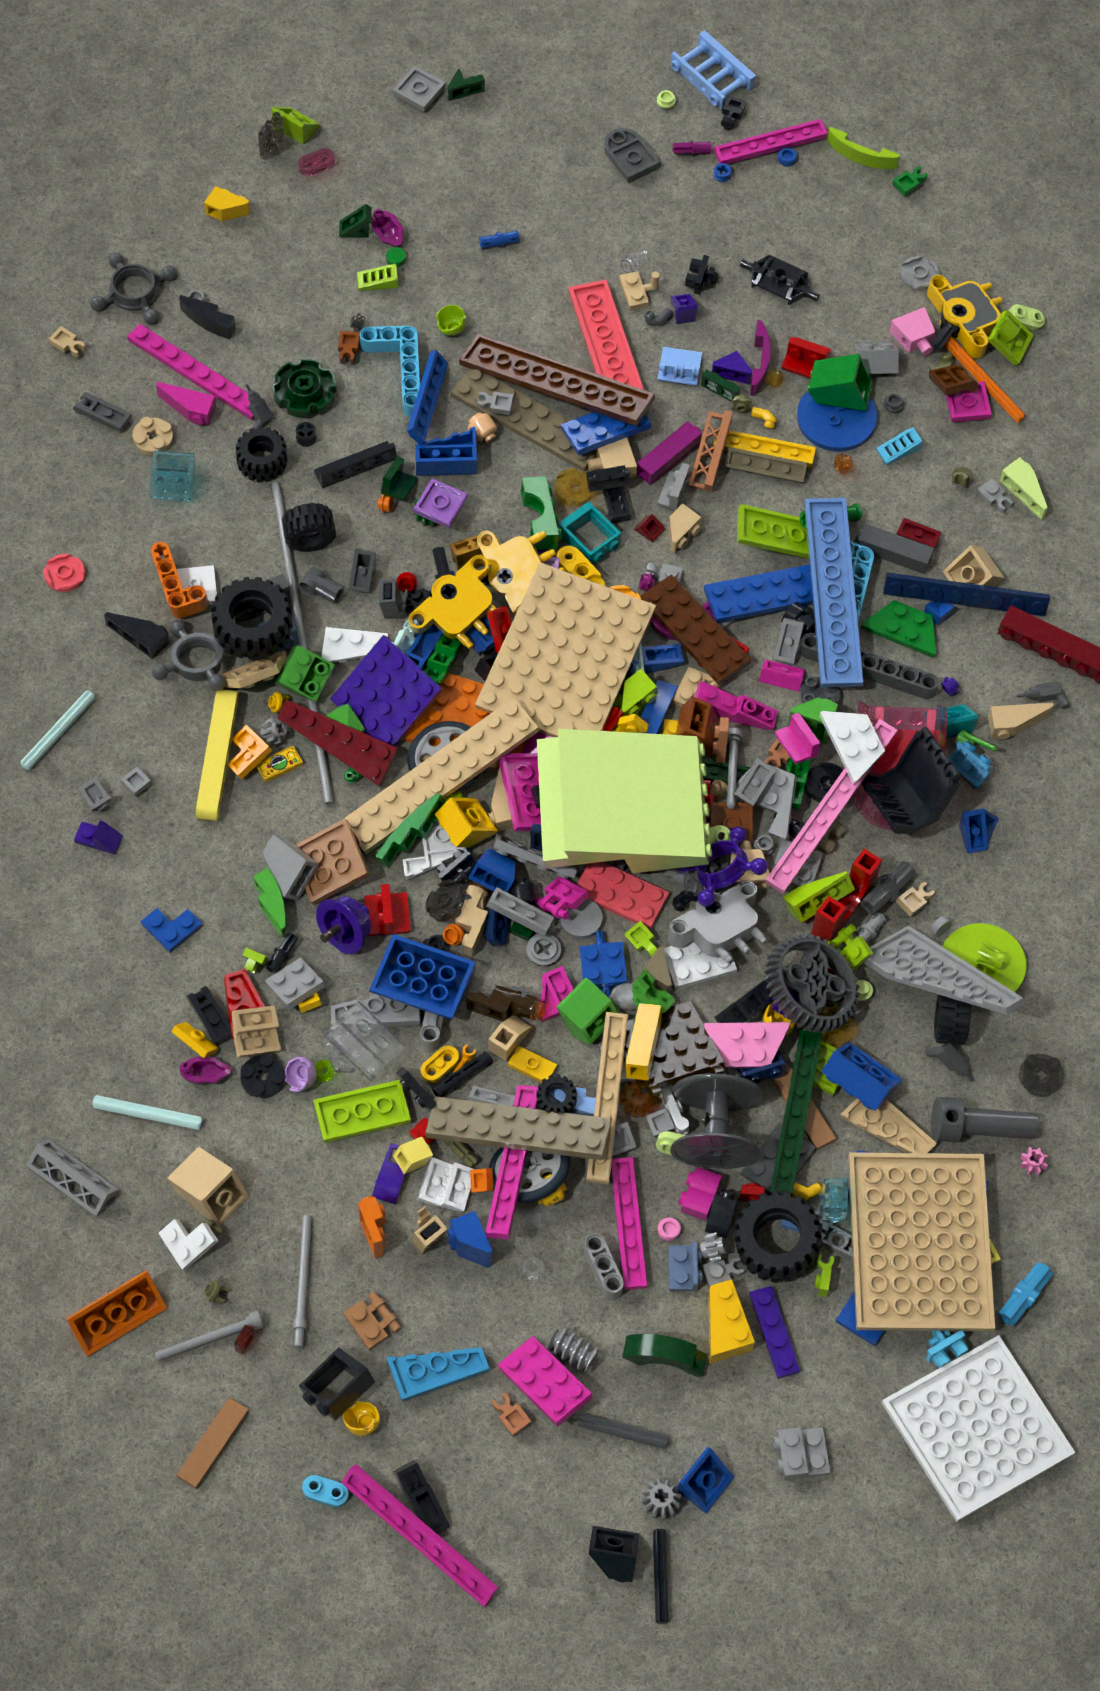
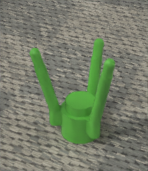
[955,730,998,752]

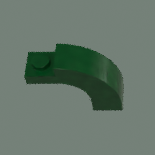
[622,1334,707,1377]

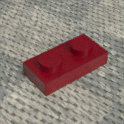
[896,518,942,552]

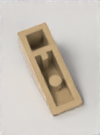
[988,703,1053,740]
[488,767,513,832]

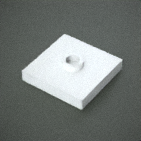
[174,565,217,606]

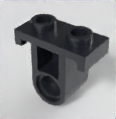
[705,1189,739,1239]

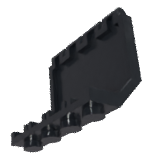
[861,727,961,835]

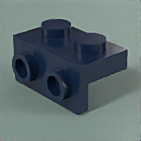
[738,1050,787,1084]

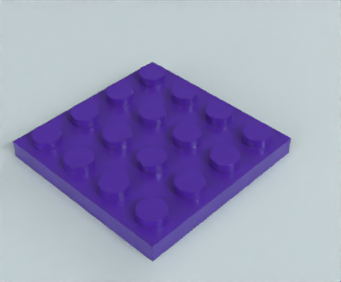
[330,635,444,747]

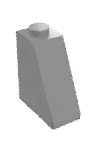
[263,834,319,901]

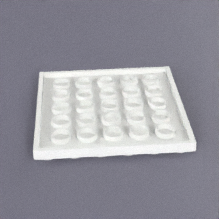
[881,1335,1075,1522]

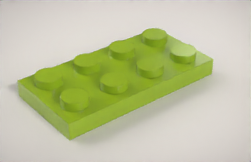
[737,504,809,559]
[313,1080,411,1143]

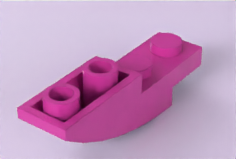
[695,681,778,730]

